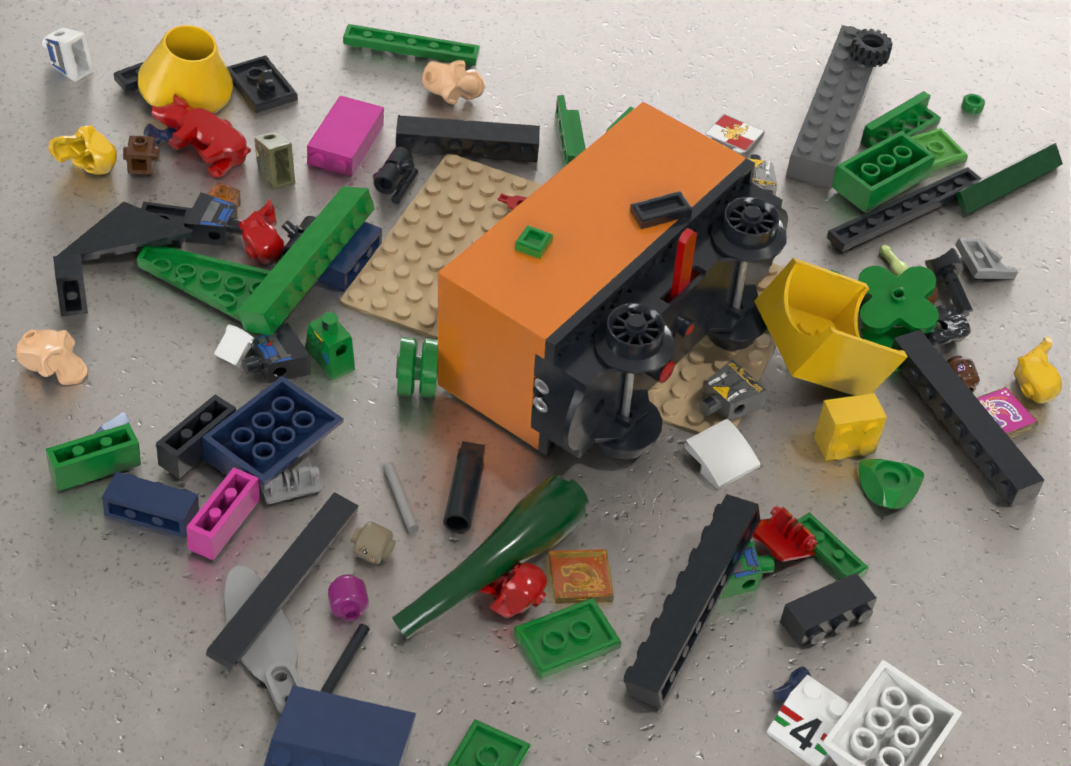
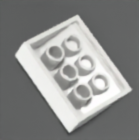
[821,660,962,766]

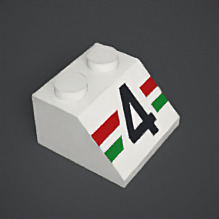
[766,675,850,766]

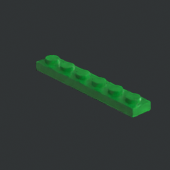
[343,24,480,66]

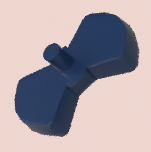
[143,123,177,144]
[773,667,811,701]

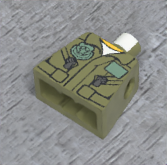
[254,131,295,189]

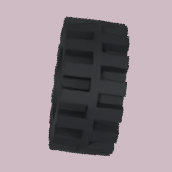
[849,29,893,68]

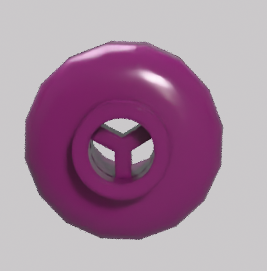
[328,574,369,621]

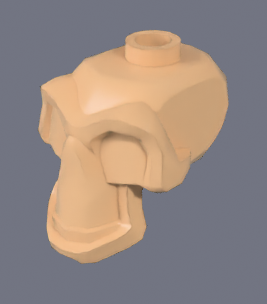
[422,60,485,105]
[15,329,88,385]

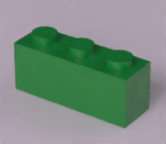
[45,423,141,491]

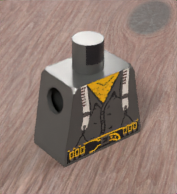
[699,359,767,421]

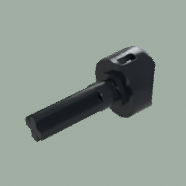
[925,248,973,317]

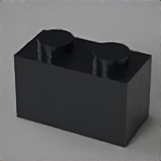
[53,253,88,316]

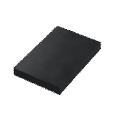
[227,55,298,113]

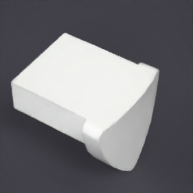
[214,325,255,368]

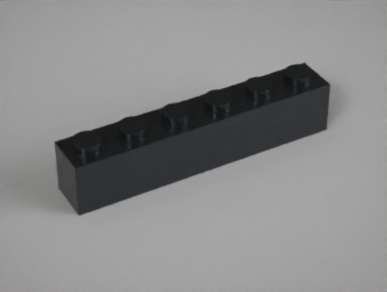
[395,115,540,162]

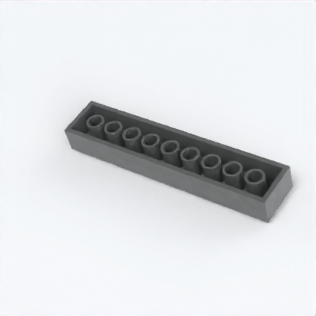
[786,25,875,189]

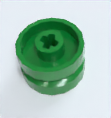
[396,337,439,398]

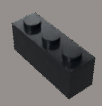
[156,394,236,479]
[780,573,877,648]

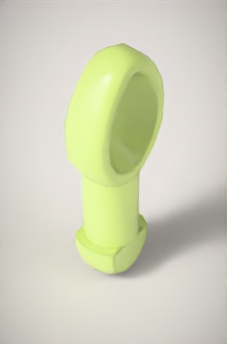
[879,245,909,276]

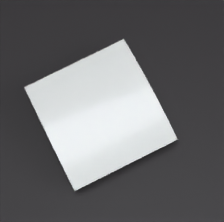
[684,418,760,490]

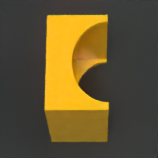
[754,257,907,396]

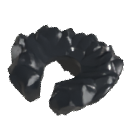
[924,305,971,346]

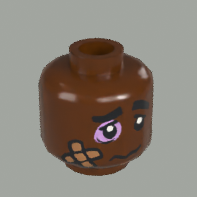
[947,356,980,393]

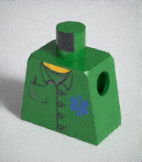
[305,312,355,380]

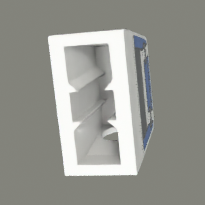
[42,28,94,82]

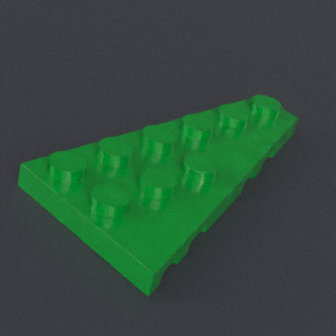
[137,245,270,321]

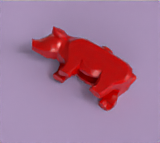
[152,94,251,179]

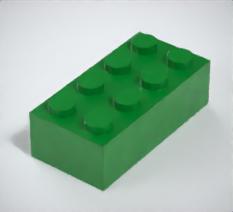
[832,131,936,213]

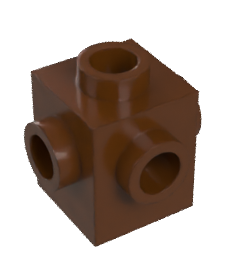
[123,136,160,175]

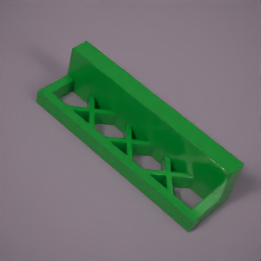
[860,91,941,148]
[555,95,586,168]

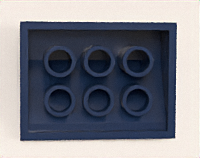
[202,376,344,486]
[264,685,416,766]

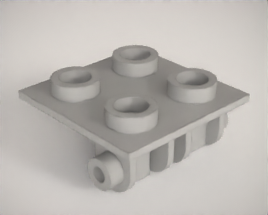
[260,452,322,505]

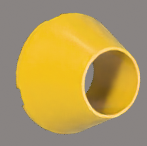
[138,25,233,114]

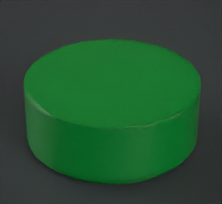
[961,94,985,114]

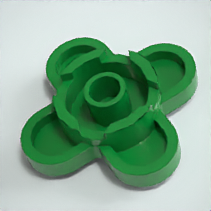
[858,266,939,334]

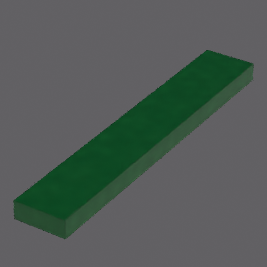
[955,143,1063,215]

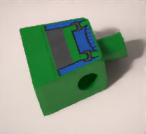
[719,541,775,600]

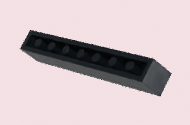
[891,330,1045,507]
[623,494,761,709]

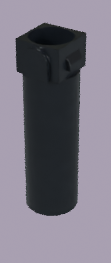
[443,441,485,533]

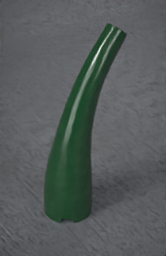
[392,474,589,639]

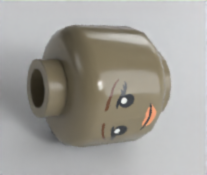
[350,521,396,565]

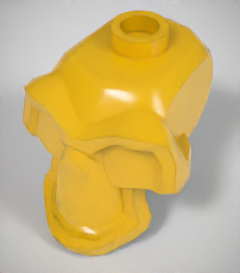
[48,124,117,175]
[1013,337,1062,404]

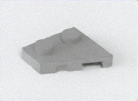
[955,238,1018,279]

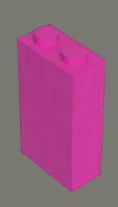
[307,95,384,177]

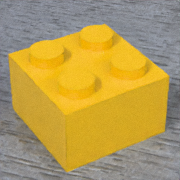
[814,393,887,461]

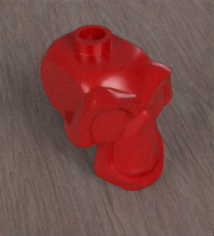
[238,199,284,265]
[479,562,548,619]

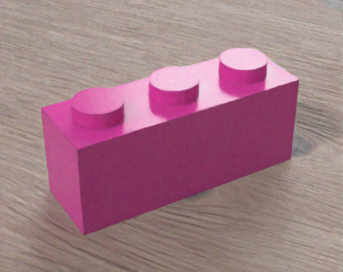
[186,467,260,561]

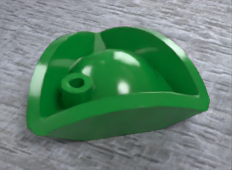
[859,459,924,509]

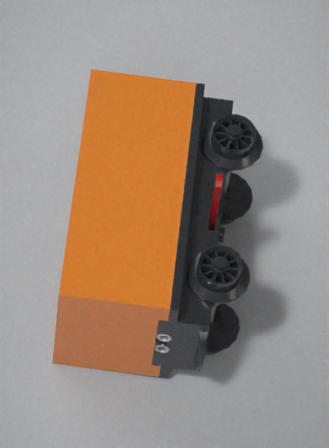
[438,102,788,460]

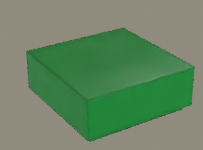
[515,225,553,259]

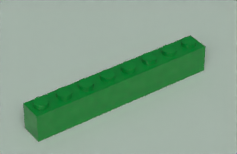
[237,186,375,335]

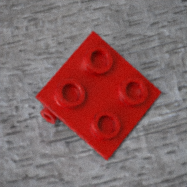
[752,505,818,562]

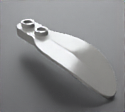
[224,565,304,714]

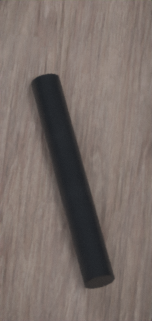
[320,624,370,694]

